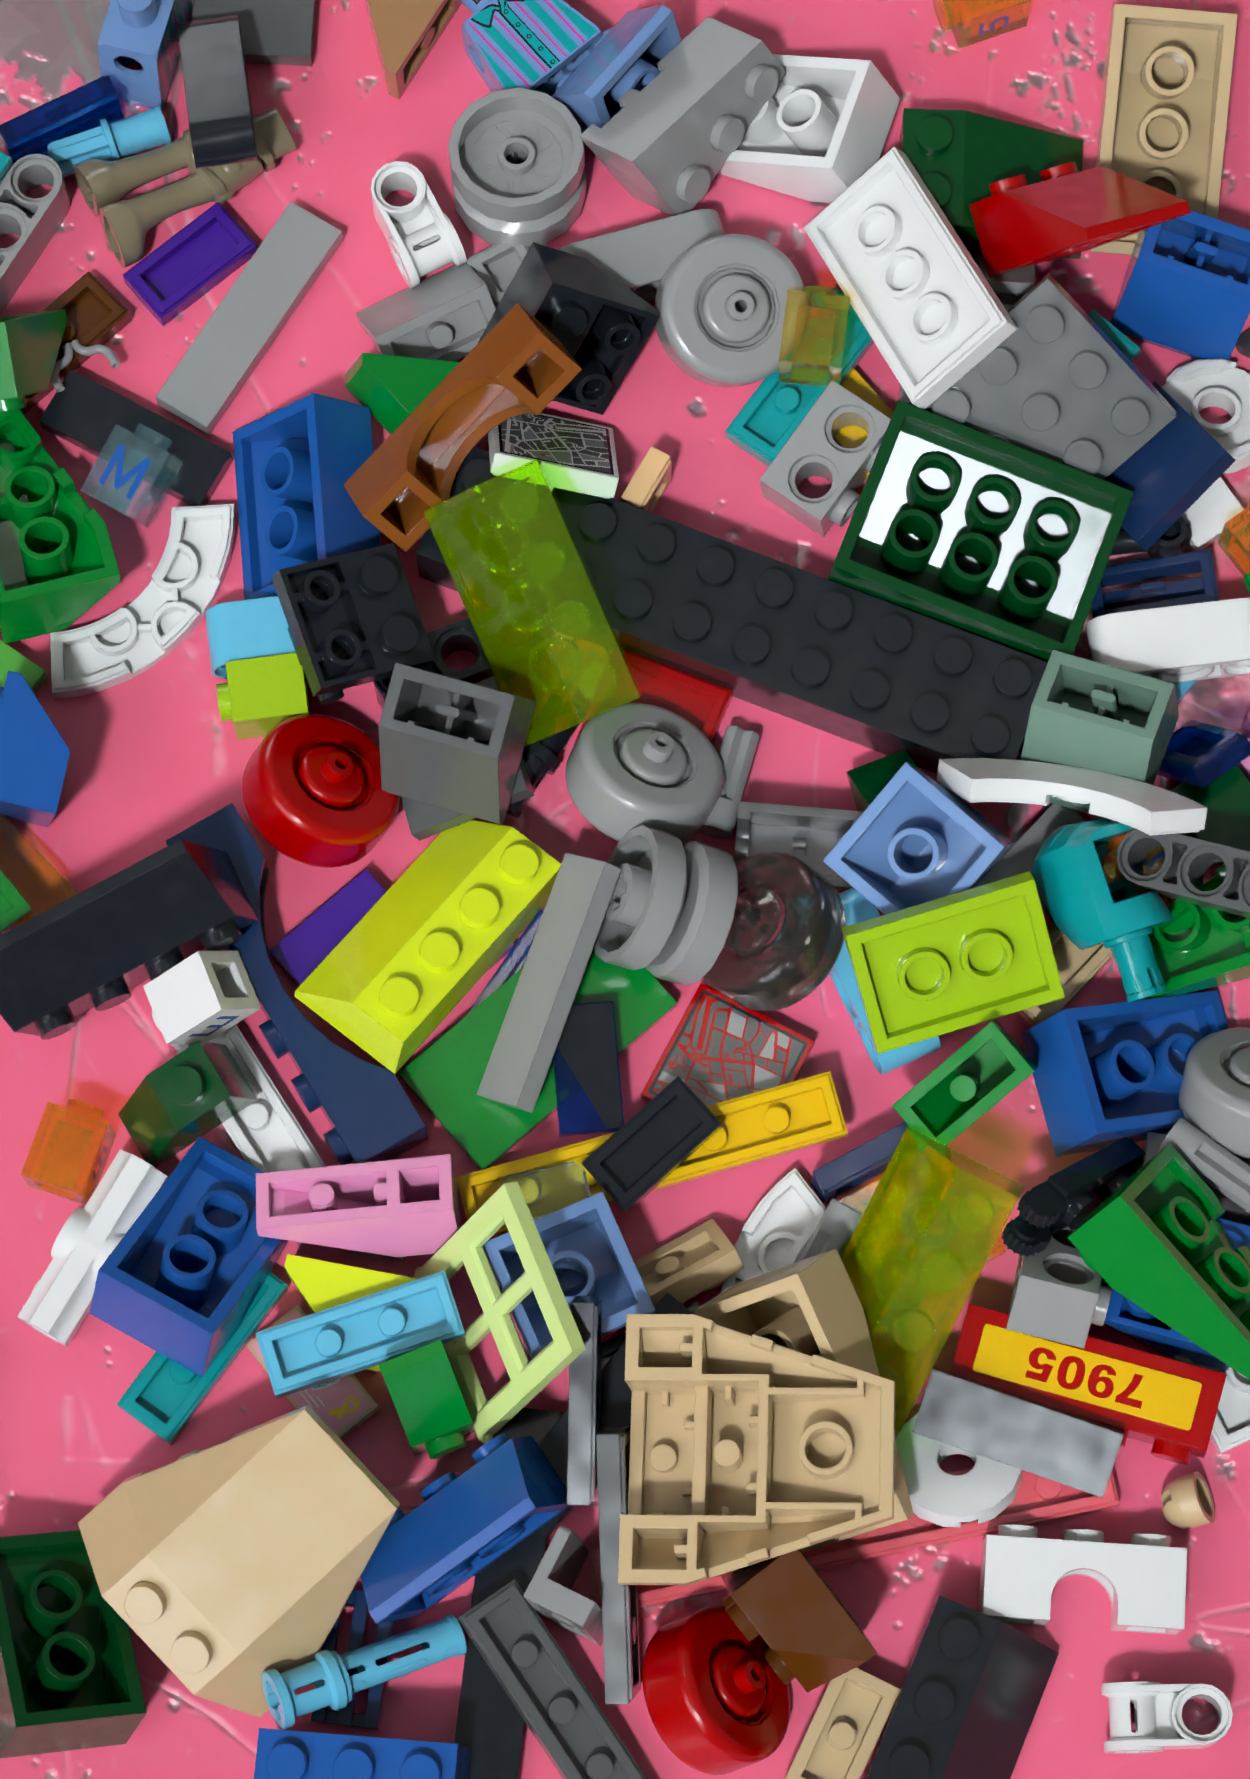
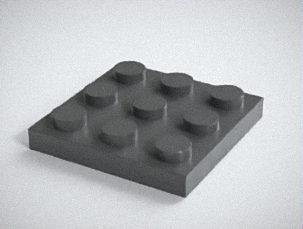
[908,273,1177,480]

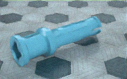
[262,1614,467,1730]

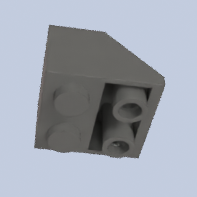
[378,663,537,824]

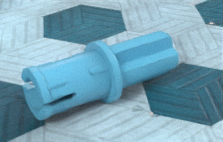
[47,105,171,177]

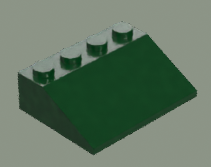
[828,400,1134,662]

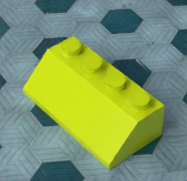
[294,820,561,1074]

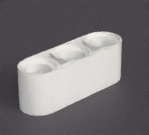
[1086,597,1250,683]

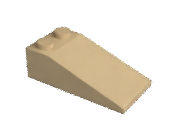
[1090,4,1238,256]
[694,1248,914,1552]

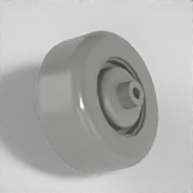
[654,234,808,387]
[565,702,724,844]
[1178,1027,1250,1159]

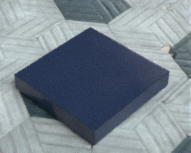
[1104,381,1236,551]

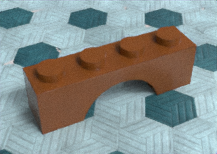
[343,302,582,552]

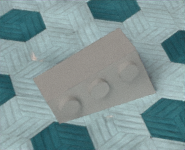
[579,16,786,216]

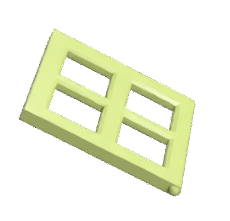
[414,1181,586,1444]

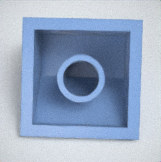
[551,5,682,150]
[823,762,1014,915]
[483,1191,656,1360]

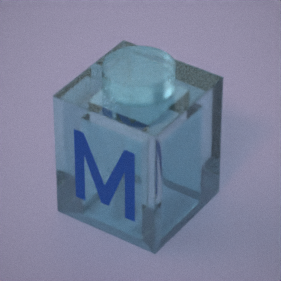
[80,423,183,528]

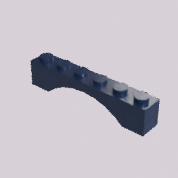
[165,803,429,1165]

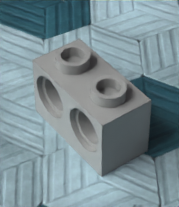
[759,380,891,537]
[1006,1226,1112,1348]

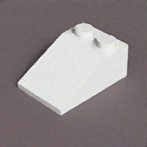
[718,54,900,203]

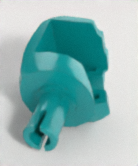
[1030,818,1173,1003]

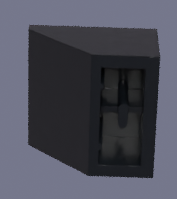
[478,242,660,415]

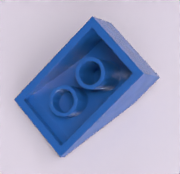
[1022,990,1229,1156]
[89,1136,288,1377]

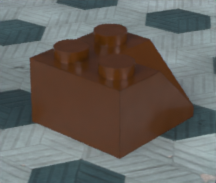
[721,1549,877,1692]

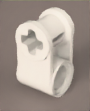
[371,161,467,289]
[1101,1681,1233,1754]

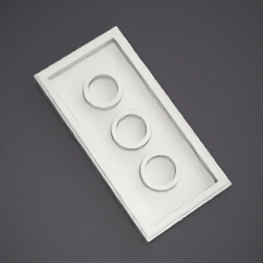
[804,146,1018,410]

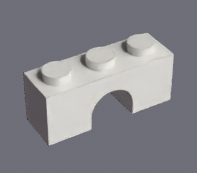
[979,1525,1187,1635]

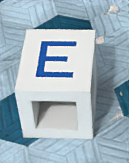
[143,951,261,1044]

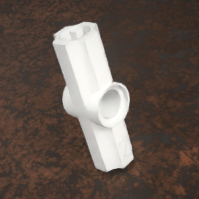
[17,1149,168,1347]

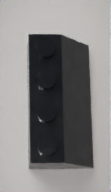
[0,839,258,1040]
[865,1595,1059,1779]

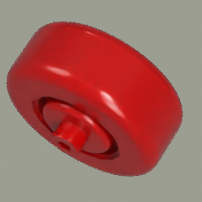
[242,714,400,868]
[642,1606,791,1775]

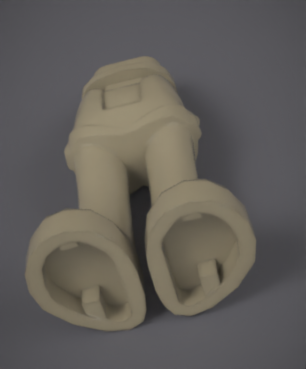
[73,108,296,268]

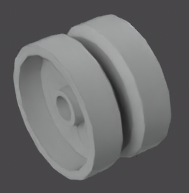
[448,88,587,248]
[594,825,738,986]

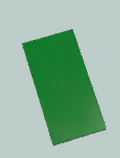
[399,947,677,1170]

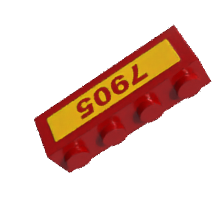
[950,1304,1227,1465]

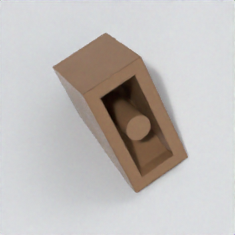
[366,0,461,99]

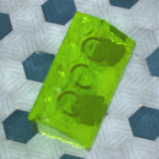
[424,459,642,746]
[841,1127,1025,1432]

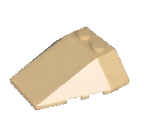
[618,1314,895,1586]
[78,1405,400,1718]

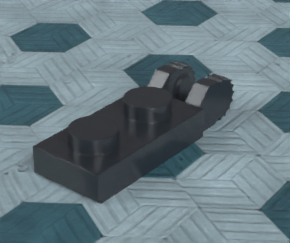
[1001,1137,1146,1257]

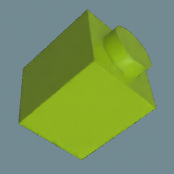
[216,652,311,740]

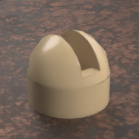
[1161,1471,1215,1529]

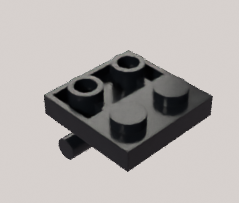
[272,542,436,704]

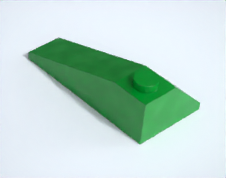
[1067,1143,1250,1380]

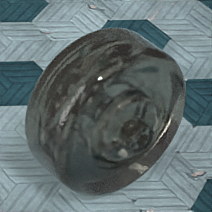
[703,852,846,1011]

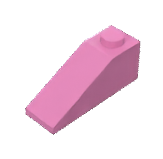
[256,1154,461,1257]

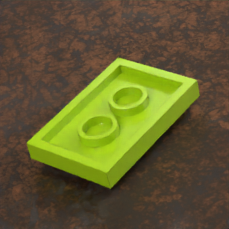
[841,871,1065,1054]

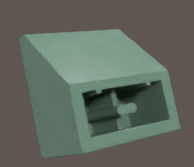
[1021,650,1179,819]

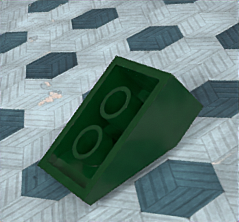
[899,108,1083,259]
[0,1530,147,1758]

